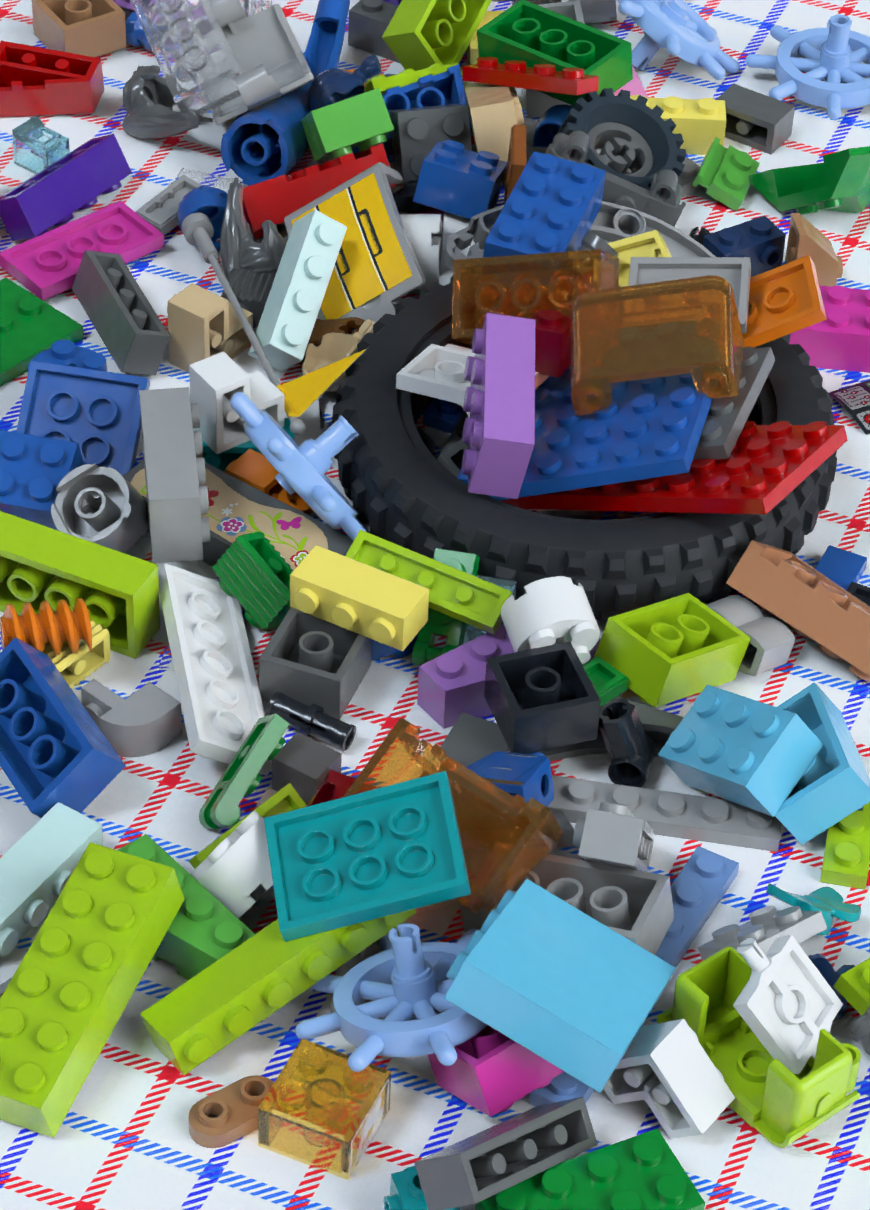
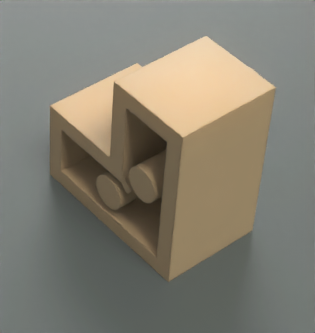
[167,283,253,373]

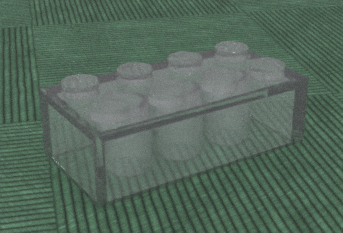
[131,0,243,115]

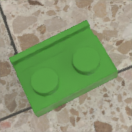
[692,137,760,211]

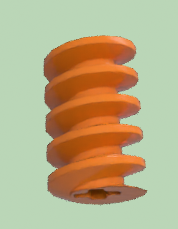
[0,598,92,655]

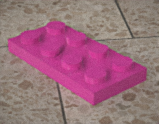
[0,201,164,300]

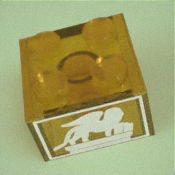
[258,1039,391,1180]

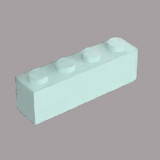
[248,210,347,371]
[0,802,103,959]

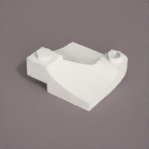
[396,344,549,418]

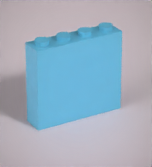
[444,879,676,1093]

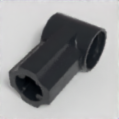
[598,698,657,788]

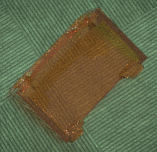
[571,275,744,416]
[343,717,564,914]

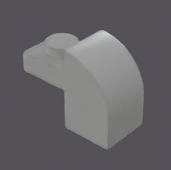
[81,679,182,757]

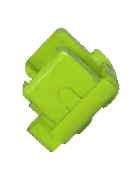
[657,946,861,1148]

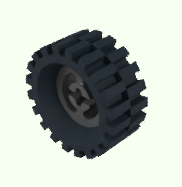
[552,88,686,190]

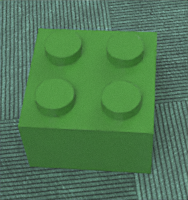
[301,88,394,162]

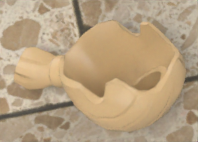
[302,319,375,392]

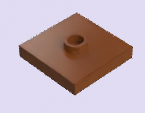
[504,124,526,205]

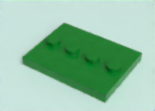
[0,278,84,387]

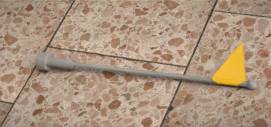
[181,213,367,435]

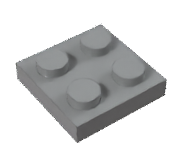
[698,906,828,960]

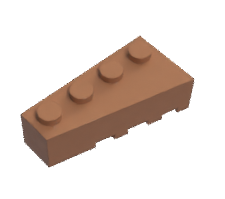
[726,540,870,682]

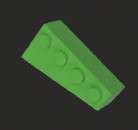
[118,834,255,980]

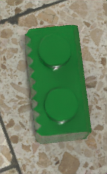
[212,531,294,632]

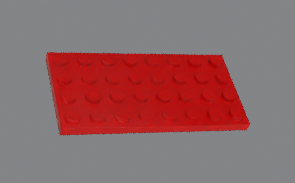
[501,421,848,515]

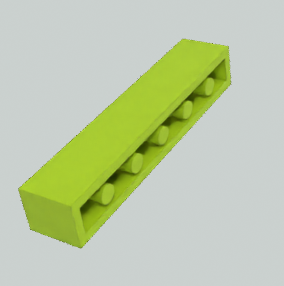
[140,909,417,1075]

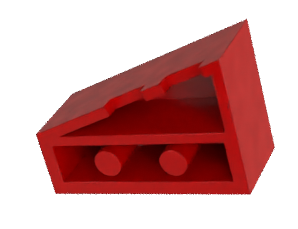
[0,41,105,117]

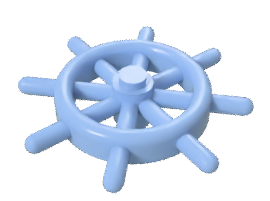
[618,0,740,80]
[745,14,870,120]
[230,392,369,541]
[295,924,487,1072]

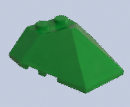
[749,146,870,215]

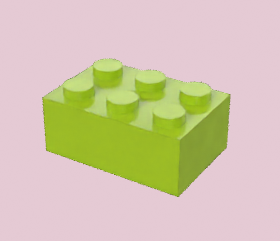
[593,593,751,708]

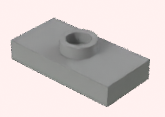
[136,175,202,236]

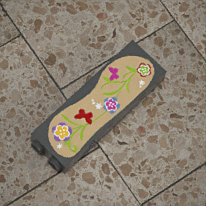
[122,459,353,570]

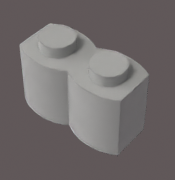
[707,595,796,676]

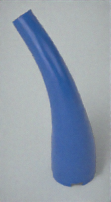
[221,0,350,186]

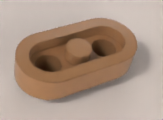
[188,1075,280,1148]

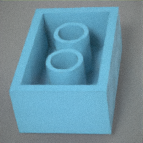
[775,682,870,845]
[658,685,824,817]

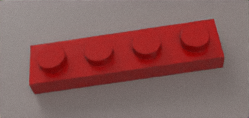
[462,57,599,95]

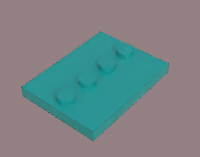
[264,771,471,942]

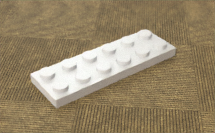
[158,563,272,776]

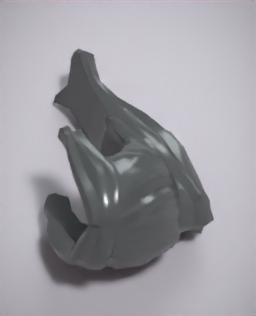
[122,65,213,139]
[220,178,289,280]

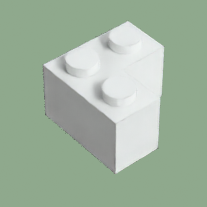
[189,351,284,454]
[603,1019,735,1139]

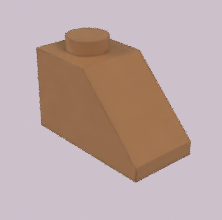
[785,213,843,287]

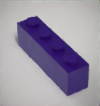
[0,134,132,241]

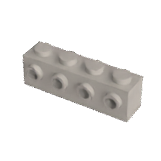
[572,802,656,872]

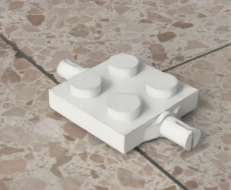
[733,935,843,1074]

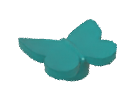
[766,883,861,935]

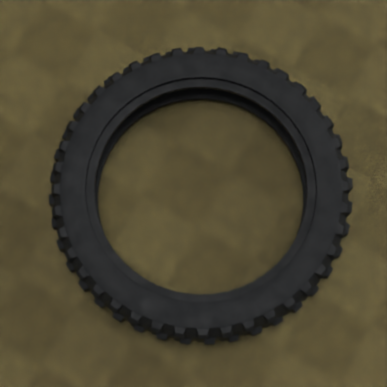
[332,268,837,627]

